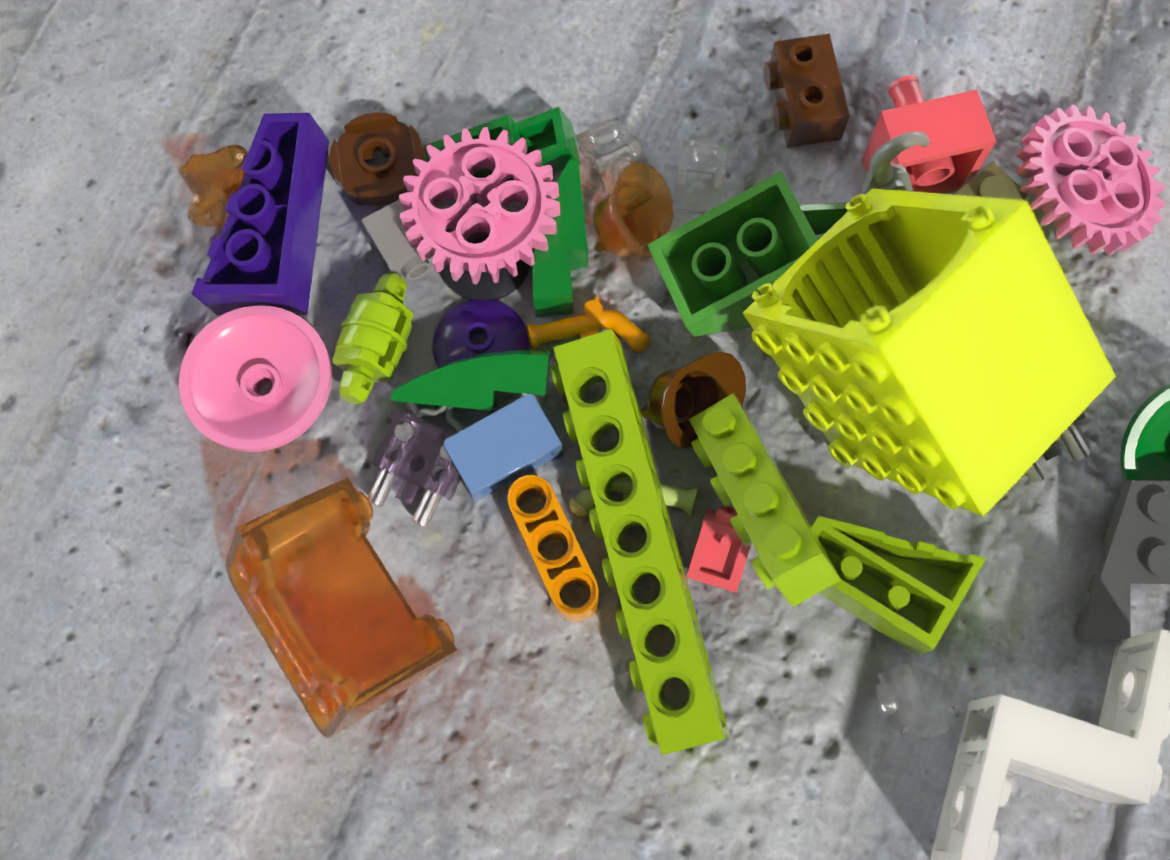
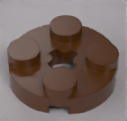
[329,112,426,206]

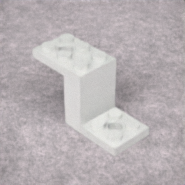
[930,629,1170,860]

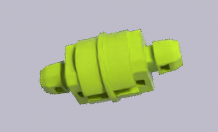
[333,273,414,404]

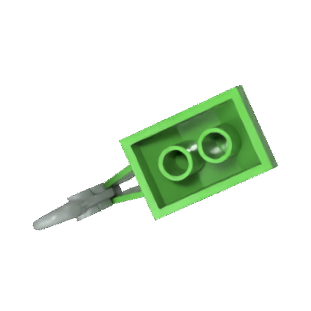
[647,131,930,337]

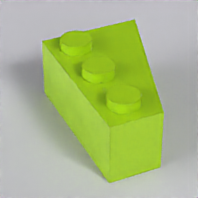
[811,516,987,656]

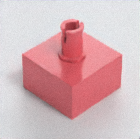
[862,75,996,194]

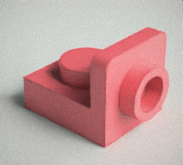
[686,506,752,593]

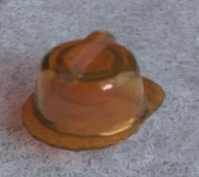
[593,162,674,258]

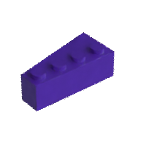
[191,112,329,315]

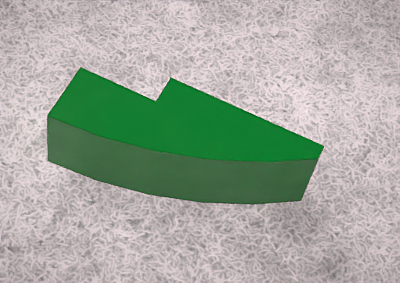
[424,107,581,183]
[532,160,588,317]
[391,350,551,411]

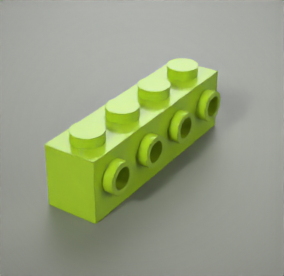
[689,393,841,607]

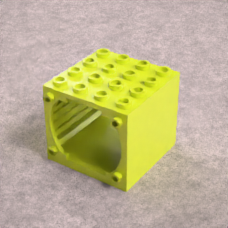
[743,189,1116,516]

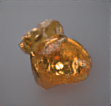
[178,144,248,229]

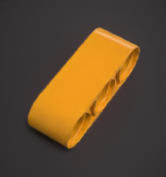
[507,475,599,622]

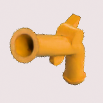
[526,294,651,353]

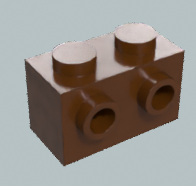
[764,33,850,148]

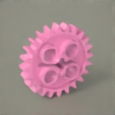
[1016,105,1165,255]
[399,127,560,284]

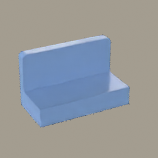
[444,394,562,502]

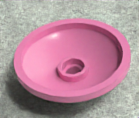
[179,305,332,452]

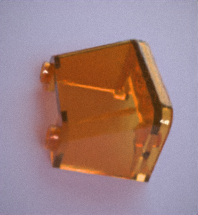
[226,478,458,738]

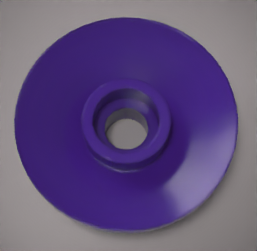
[432,299,529,367]

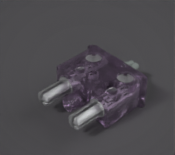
[367,406,464,527]

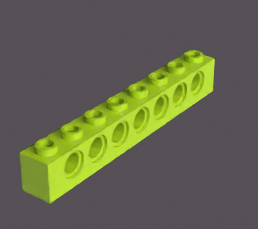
[551,329,730,756]

